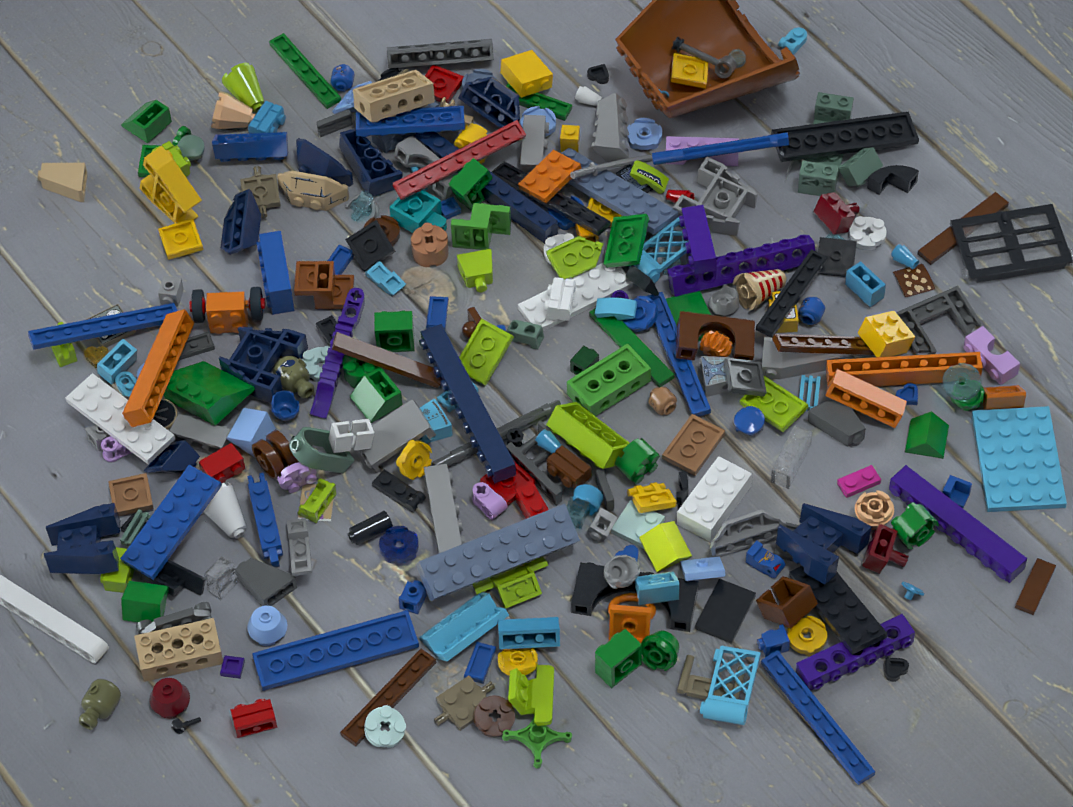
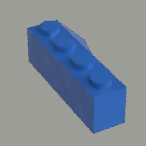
[212,132,289,162]

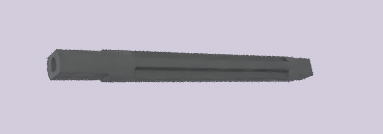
[431,400,561,467]

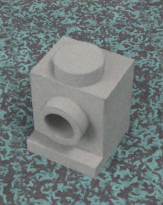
[85,424,110,451]
[587,508,618,541]

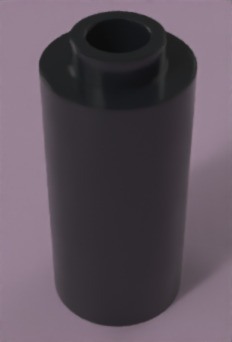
[347,511,393,545]

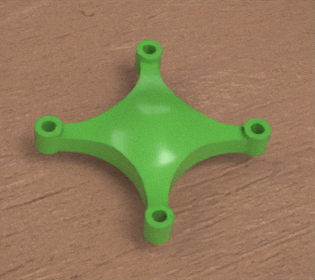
[502,714,572,769]

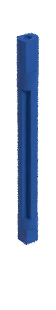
[652,132,789,165]

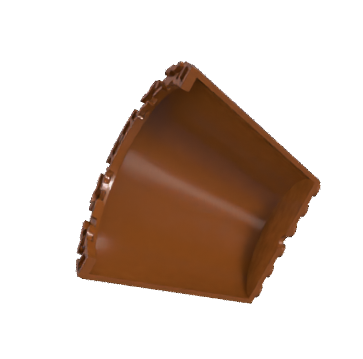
[615,0,800,118]

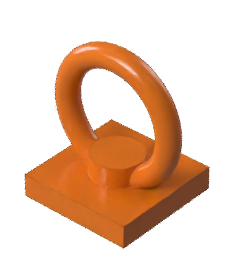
[608,593,656,643]

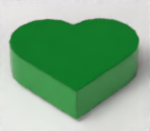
[172,126,191,146]

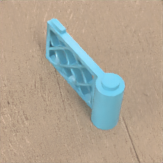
[629,217,687,283]
[700,646,761,725]

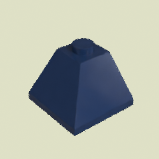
[144,440,200,473]

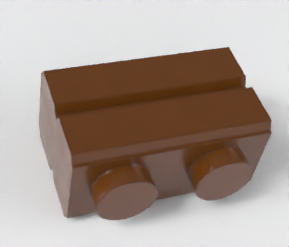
[547,445,592,490]

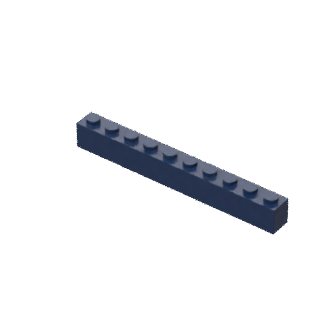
[414,131,558,244]
[419,324,516,483]

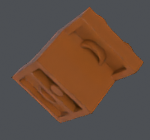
[294,261,355,309]

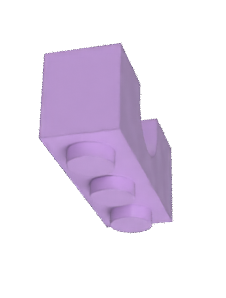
[964,326,1020,385]

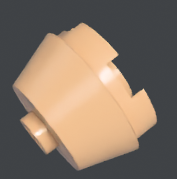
[855,490,894,530]

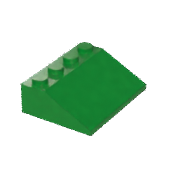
[163,361,255,426]

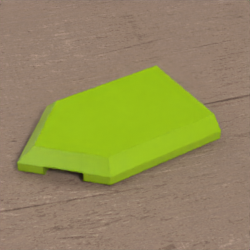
[546,236,604,280]

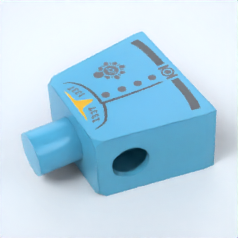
[420,399,453,444]

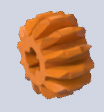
[700,331,733,357]

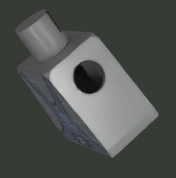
[700,356,730,397]

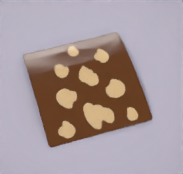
[893,264,935,298]

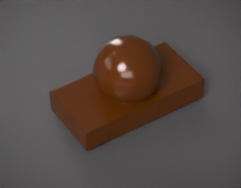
[462,307,481,339]

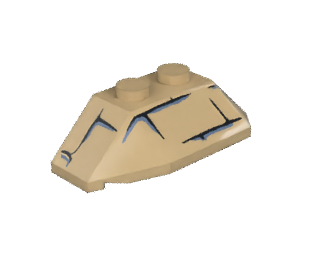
[277,171,349,211]

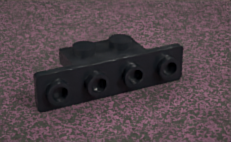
[140,560,206,596]

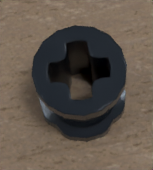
[506,428,524,447]

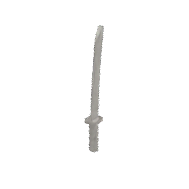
[570,155,653,179]

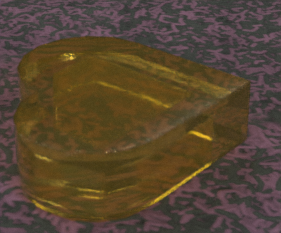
[84,346,109,368]

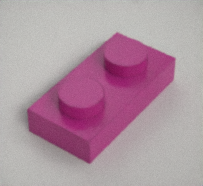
[837,465,881,498]

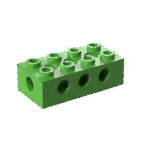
[567,344,651,416]

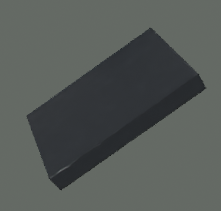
[695,578,756,644]

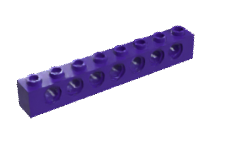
[667,235,815,297]

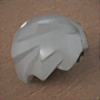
[604,555,640,589]

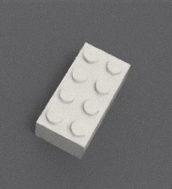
[677,456,752,542]

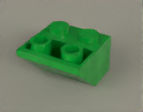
[121,100,172,143]
[350,367,403,423]

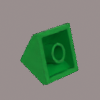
[905,411,949,459]
[121,581,169,622]

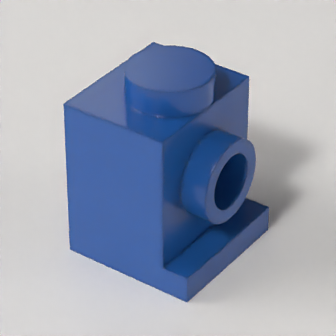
[398,580,427,614]
[757,624,790,657]

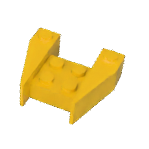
[139,146,202,224]

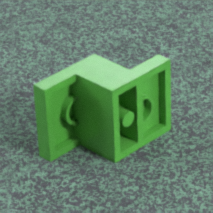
[451,203,511,250]

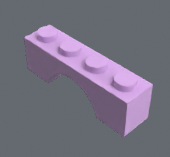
[666,136,739,166]

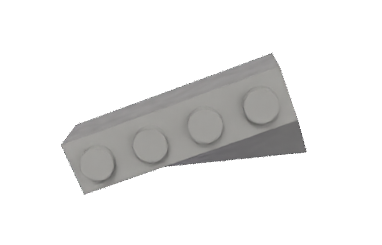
[592,93,630,162]

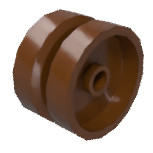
[252,429,299,480]

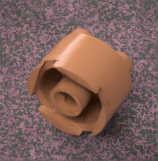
[411,223,449,267]

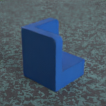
[942,475,972,508]

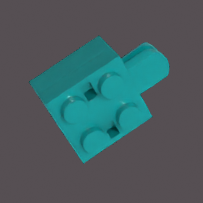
[389,190,447,233]

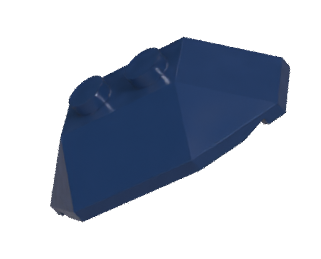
[458,77,520,128]
[296,138,354,187]
[220,189,261,255]

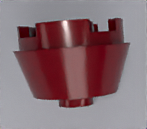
[149,678,190,719]

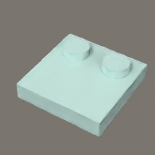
[611,500,665,549]

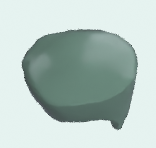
[177,134,205,160]

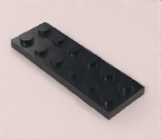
[789,566,887,655]

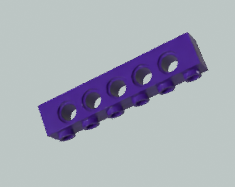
[796,613,915,691]

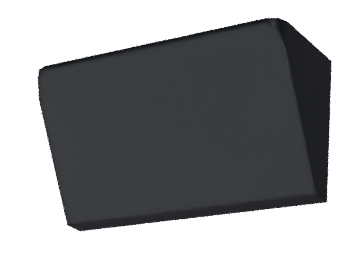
[626,265,659,296]

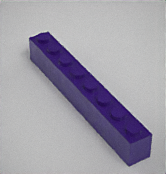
[889,465,1027,583]

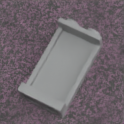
[359,399,436,473]

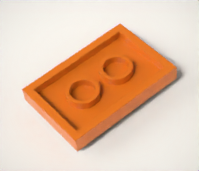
[518,149,582,203]

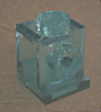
[566,496,590,529]

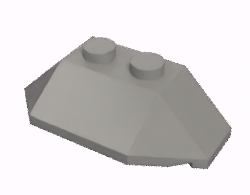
[710,510,787,557]

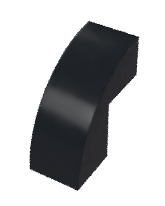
[867,165,919,195]

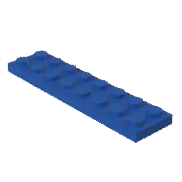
[252,610,419,691]

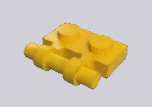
[627,482,677,513]

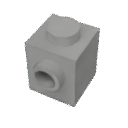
[158,276,184,307]

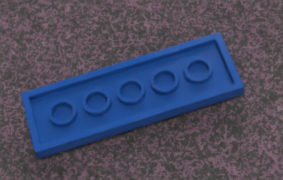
[356,106,465,137]
[120,464,222,580]

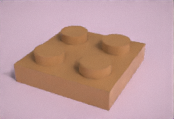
[108,473,154,516]

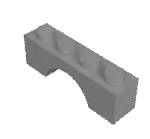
[394,135,458,200]

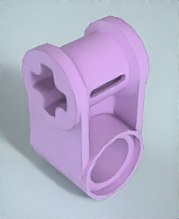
[101,436,132,462]
[472,482,508,520]

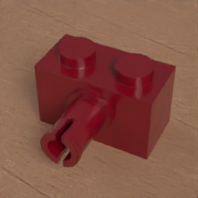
[813,192,860,235]
[862,523,909,574]

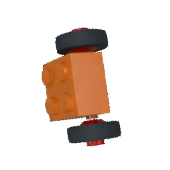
[189,287,266,334]

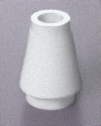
[575,86,603,106]

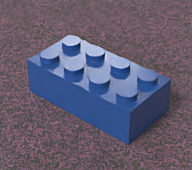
[256,231,295,315]

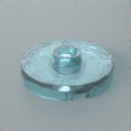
[943,363,982,401]

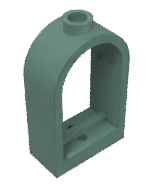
[289,427,355,474]

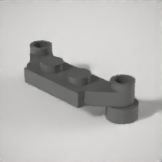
[136,602,212,634]

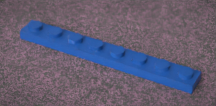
[647,292,711,417]
[28,303,177,350]
[761,650,875,785]

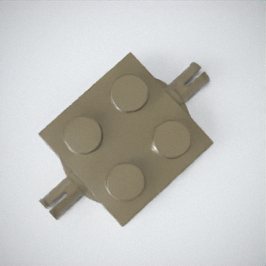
[240,166,281,218]
[434,676,495,731]

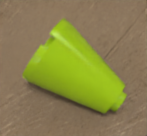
[222,62,264,113]

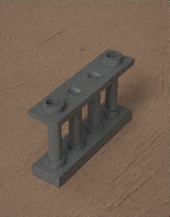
[506,421,592,506]

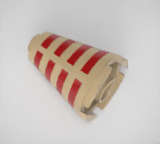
[733,269,786,310]

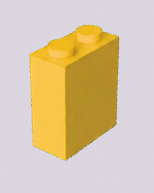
[500,50,553,98]

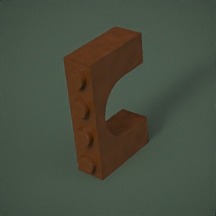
[676,311,755,361]

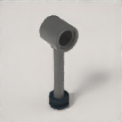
[672,37,737,78]

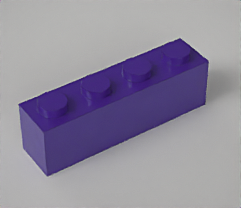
[679,205,717,274]

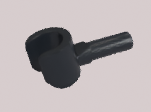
[171,717,201,734]

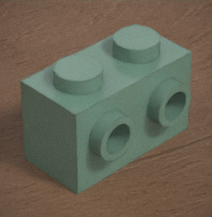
[838,147,883,187]

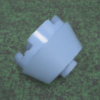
[247,606,287,646]

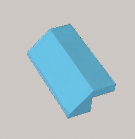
[419,592,509,661]

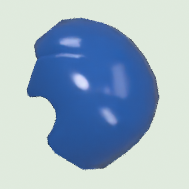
[271,390,300,421]

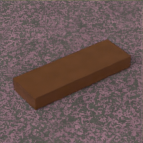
[1015,558,1056,615]

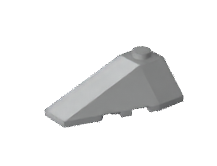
[762,337,840,379]

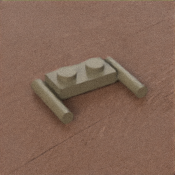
[677,655,745,700]

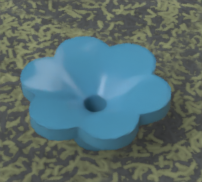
[901,581,925,600]

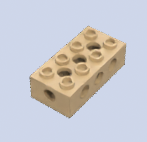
[353,70,435,122]
[134,618,223,682]

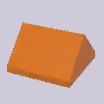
[983,385,1026,410]

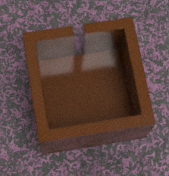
[756,576,818,628]

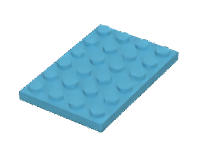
[972,406,1067,512]

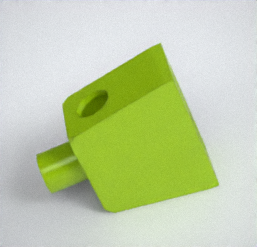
[457,249,493,293]

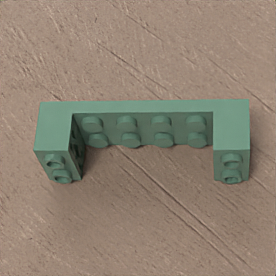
[798,92,854,196]

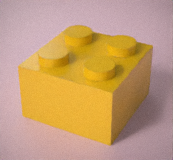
[858,311,915,357]

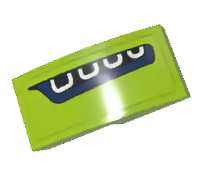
[630,160,669,194]

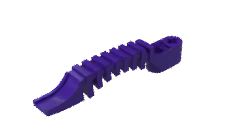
[310,288,365,419]

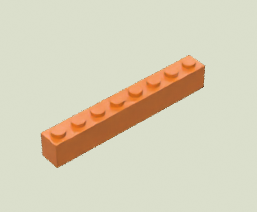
[122,309,194,427]
[826,352,983,387]

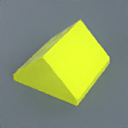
[639,521,692,573]

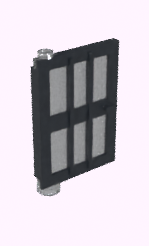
[950,204,1073,283]

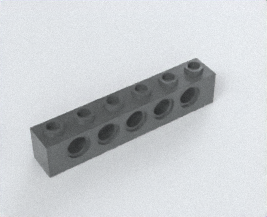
[387,39,494,68]

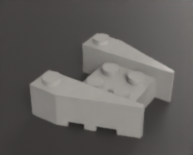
[673,157,758,236]

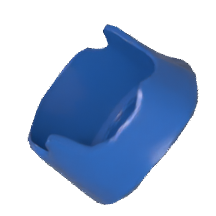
[734,406,765,436]

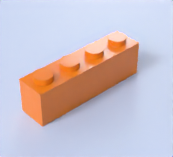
[825,369,907,428]

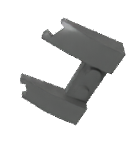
[896,286,982,354]

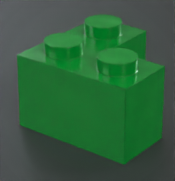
[449,158,493,211]

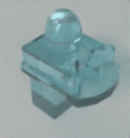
[350,191,374,221]

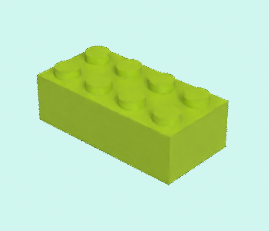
[546,402,630,469]

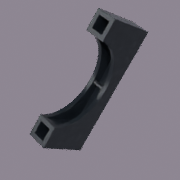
[571,562,699,632]

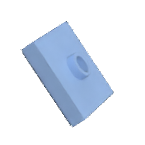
[680,556,725,581]

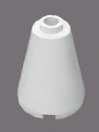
[203,483,247,539]

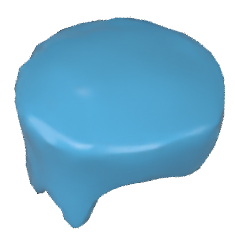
[573,484,603,516]

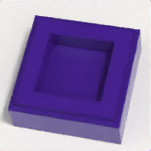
[220,655,245,679]

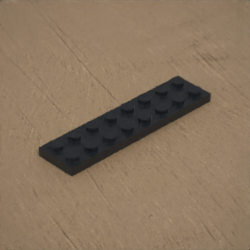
[771,111,919,162]

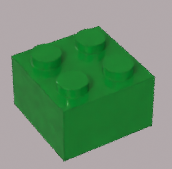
[374,310,415,352]
[595,629,642,688]

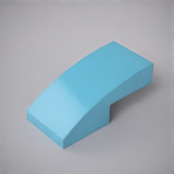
[365,261,406,296]
[595,298,637,320]

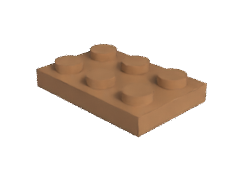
[662,414,725,476]

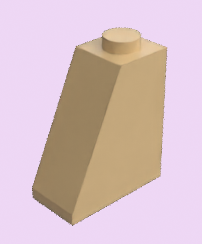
[38,163,88,202]

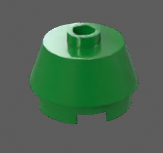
[641,630,680,671]

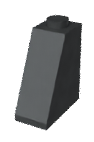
[808,399,866,447]
[235,558,297,606]

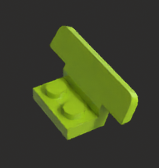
[473,557,549,609]
[508,665,554,726]

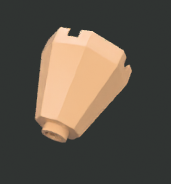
[211,91,255,129]

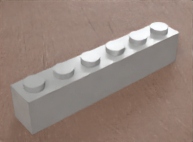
[424,464,465,554]

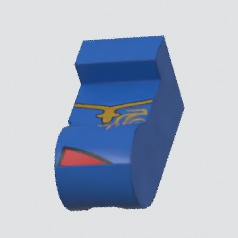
[746,540,786,578]

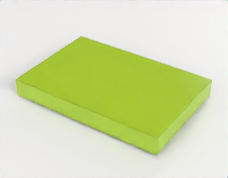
[459,318,514,386]
[739,376,809,432]

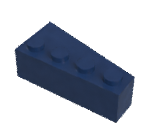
[339,128,403,197]

